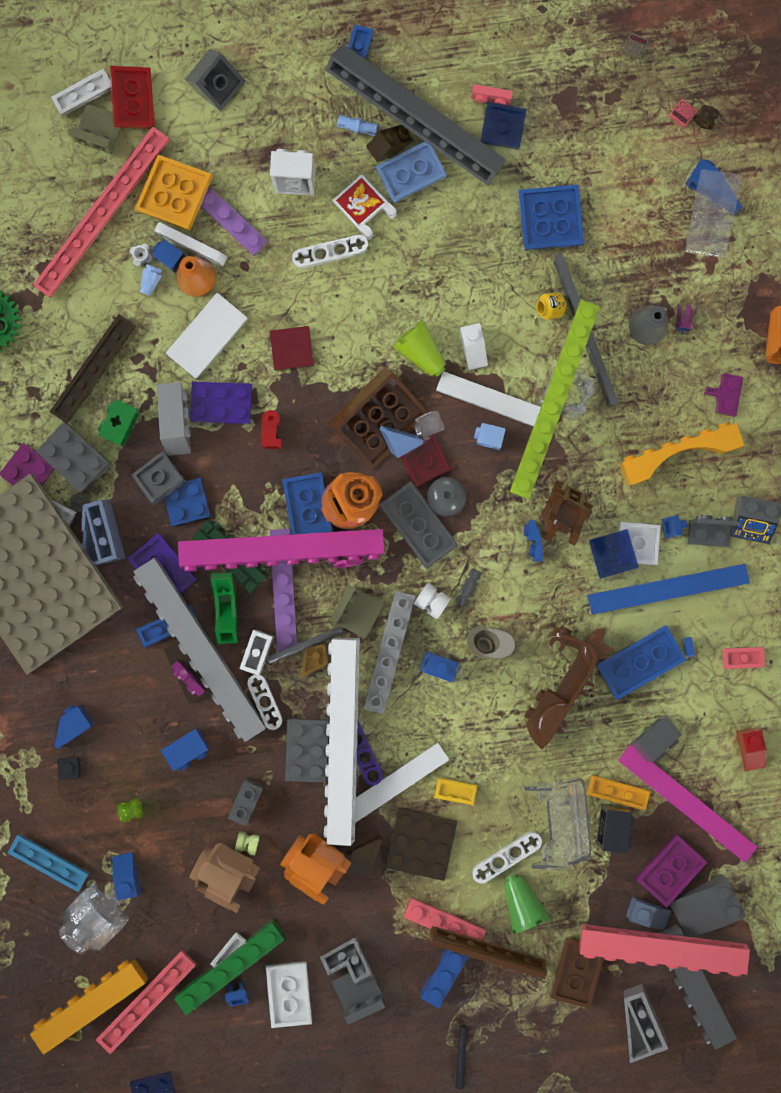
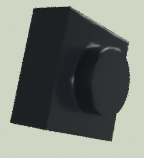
[57,757,81,779]

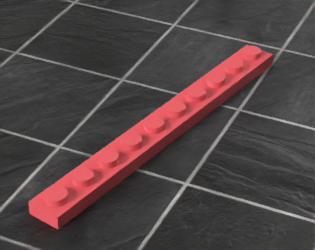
[33,127,170,299]

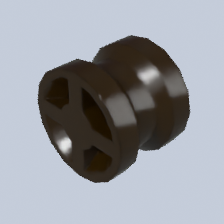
[695,105,720,130]

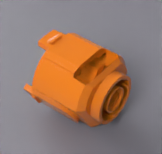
[321,472,383,529]
[280,833,351,905]

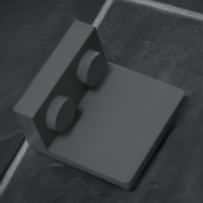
[688,515,739,547]
[332,972,385,1025]

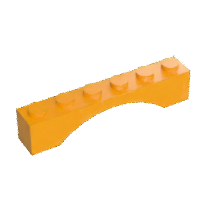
[619,422,745,487]

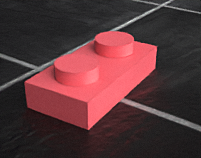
[471,84,513,107]
[722,647,765,669]

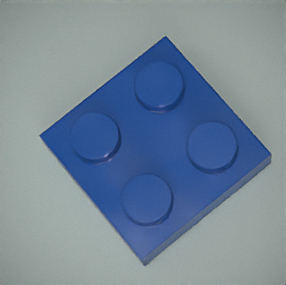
[164,478,211,527]

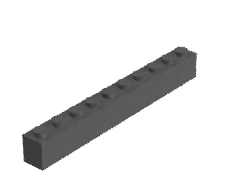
[325,44,506,186]

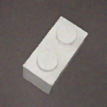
[240,630,274,675]

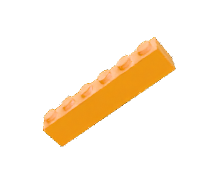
[30,958,148,1055]

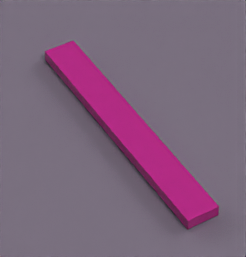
[618,745,757,863]

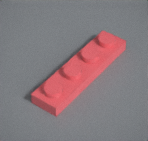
[404,897,486,940]

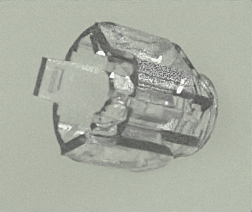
[59,883,129,954]

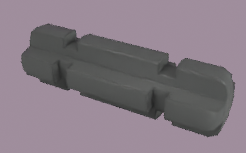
[455,568,482,607]

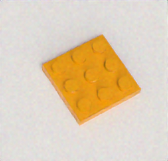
[135,155,213,231]

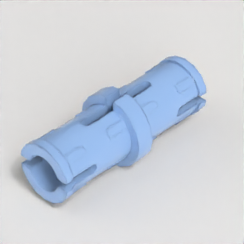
[337,114,379,136]

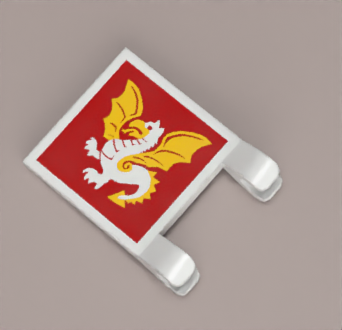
[332,174,397,240]

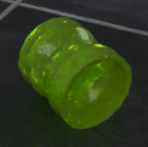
[117,798,143,823]

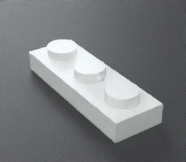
[51,69,111,117]

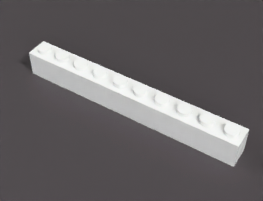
[324,637,360,846]

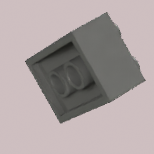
[670,874,746,937]

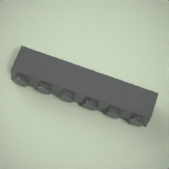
[659,924,737,1050]

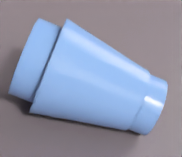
[139,264,162,296]

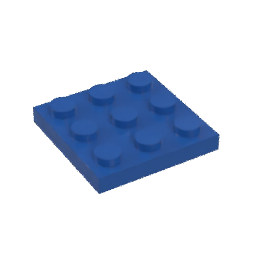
[518,184,584,251]

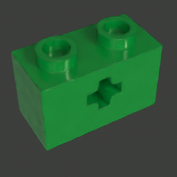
[98,399,141,447]

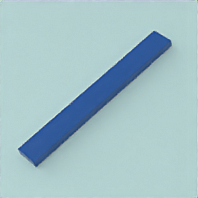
[588,564,750,614]

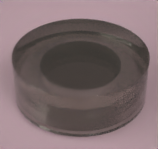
[70,493,91,513]

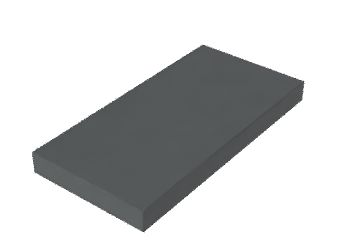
[379,481,458,569]

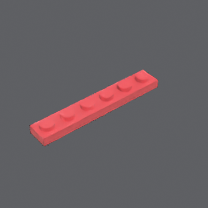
[96,949,197,1054]

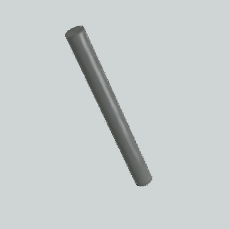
[266,626,343,664]

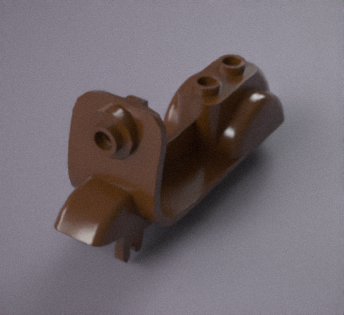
[524,625,613,750]

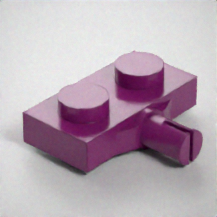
[704,373,743,417]
[172,660,207,697]

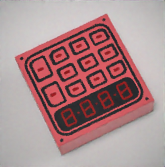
[669,99,697,128]

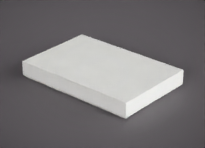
[266,961,312,1028]

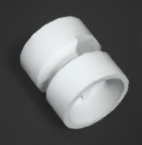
[413,583,451,619]

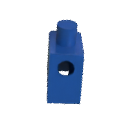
[419,651,462,683]

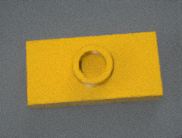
[434,777,478,806]

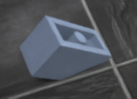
[626,896,671,930]

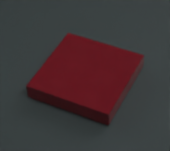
[269,326,314,371]
[401,434,452,487]

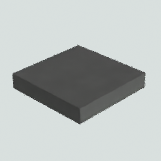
[131,451,186,506]

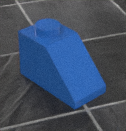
[55,704,95,749]
[113,852,142,901]

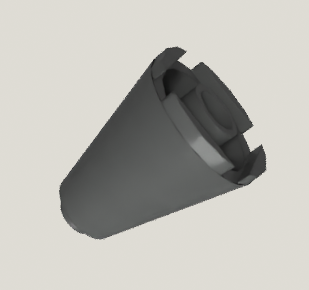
[629,305,669,345]

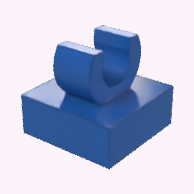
[661,515,688,538]
[225,982,250,1007]

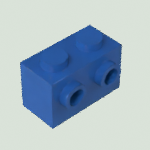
[161,727,211,772]

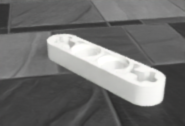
[154,222,228,267]
[292,235,368,269]
[472,831,542,884]

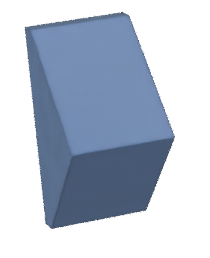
[380,426,424,458]

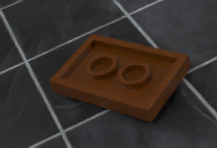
[550,937,604,1009]

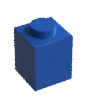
[152,239,186,273]

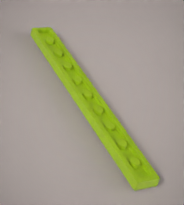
[510,300,600,499]

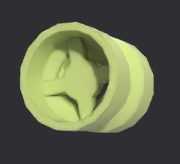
[235,831,260,856]

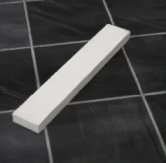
[436,372,541,427]
[355,743,449,823]

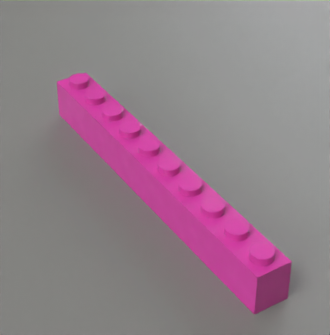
[178,529,384,572]

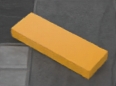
[586,774,651,811]

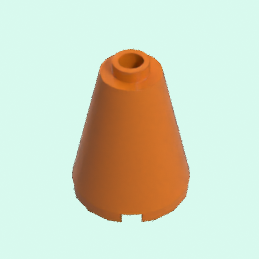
[176,256,216,297]
[765,306,781,364]

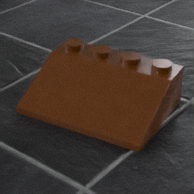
[328,367,429,470]

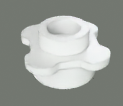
[130,244,152,266]

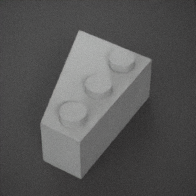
[157,382,191,456]
[624,983,668,1063]

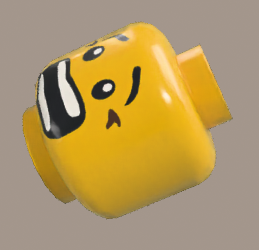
[536,292,567,320]

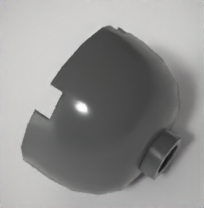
[427,477,467,517]

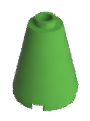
[504,874,551,934]

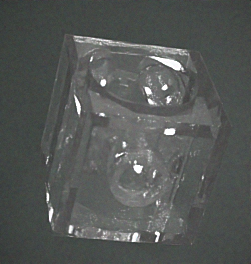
[538,368,597,422]

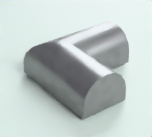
[320,937,374,985]

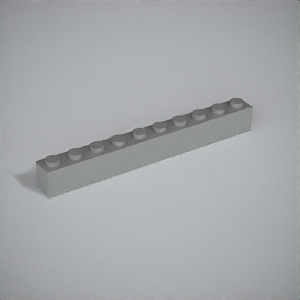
[133,557,266,742]

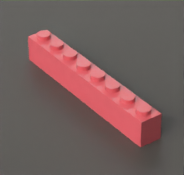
[579,924,750,976]

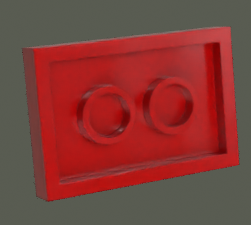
[109,66,155,129]

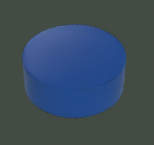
[683,637,695,658]

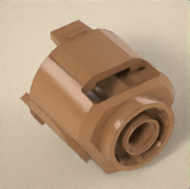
[189,843,260,913]

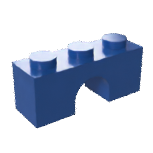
[421,949,468,1008]

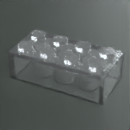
[685,169,742,258]

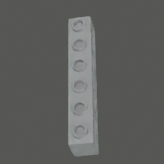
[364,591,415,714]

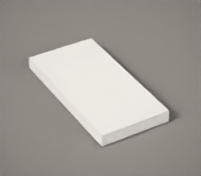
[166,293,248,379]

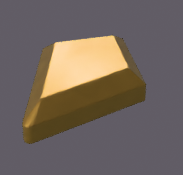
[301,644,328,677]

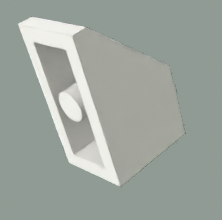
[459,323,488,371]

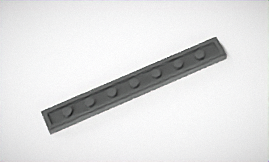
[553,253,619,408]

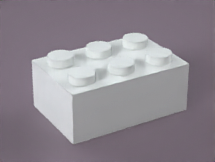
[270,149,316,195]

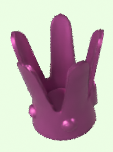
[675,304,698,335]

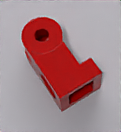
[261,410,283,449]

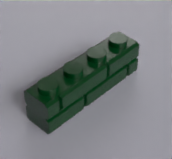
[192,520,268,593]

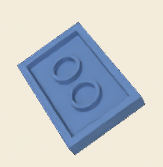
[375,141,447,204]

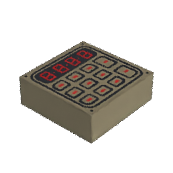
[622,32,649,60]

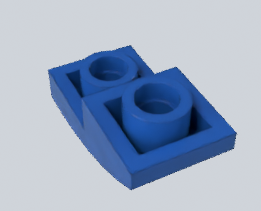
[523,520,543,562]

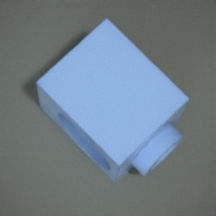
[474,423,506,450]

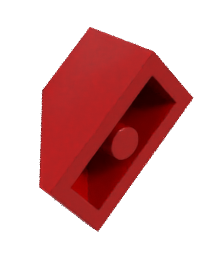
[736,727,766,771]

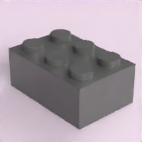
[36,422,113,494]
[285,717,329,782]

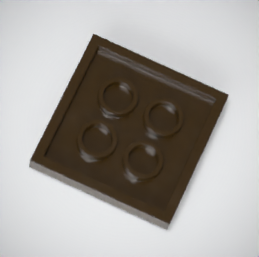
[385,807,458,881]

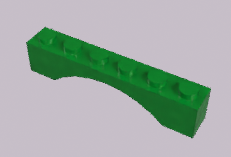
[174,918,286,1015]

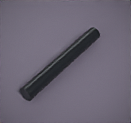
[456,1025,467,1089]

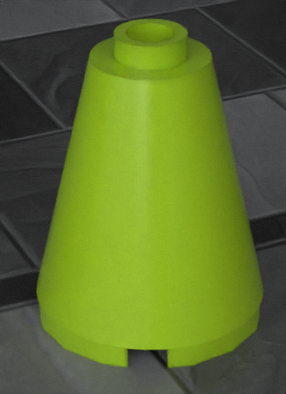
[392,320,446,377]

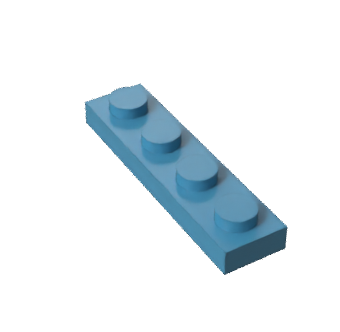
[8,834,89,892]

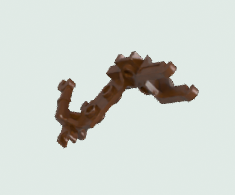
[540,480,593,546]

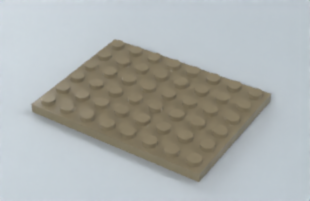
[0,473,123,675]

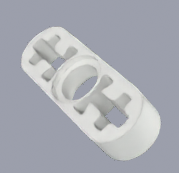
[248,674,283,730]

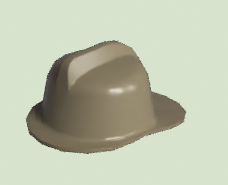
[467,627,515,659]

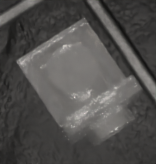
[414,409,445,441]

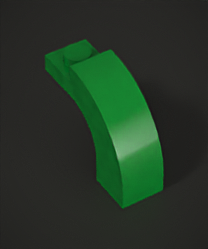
[211,572,238,644]

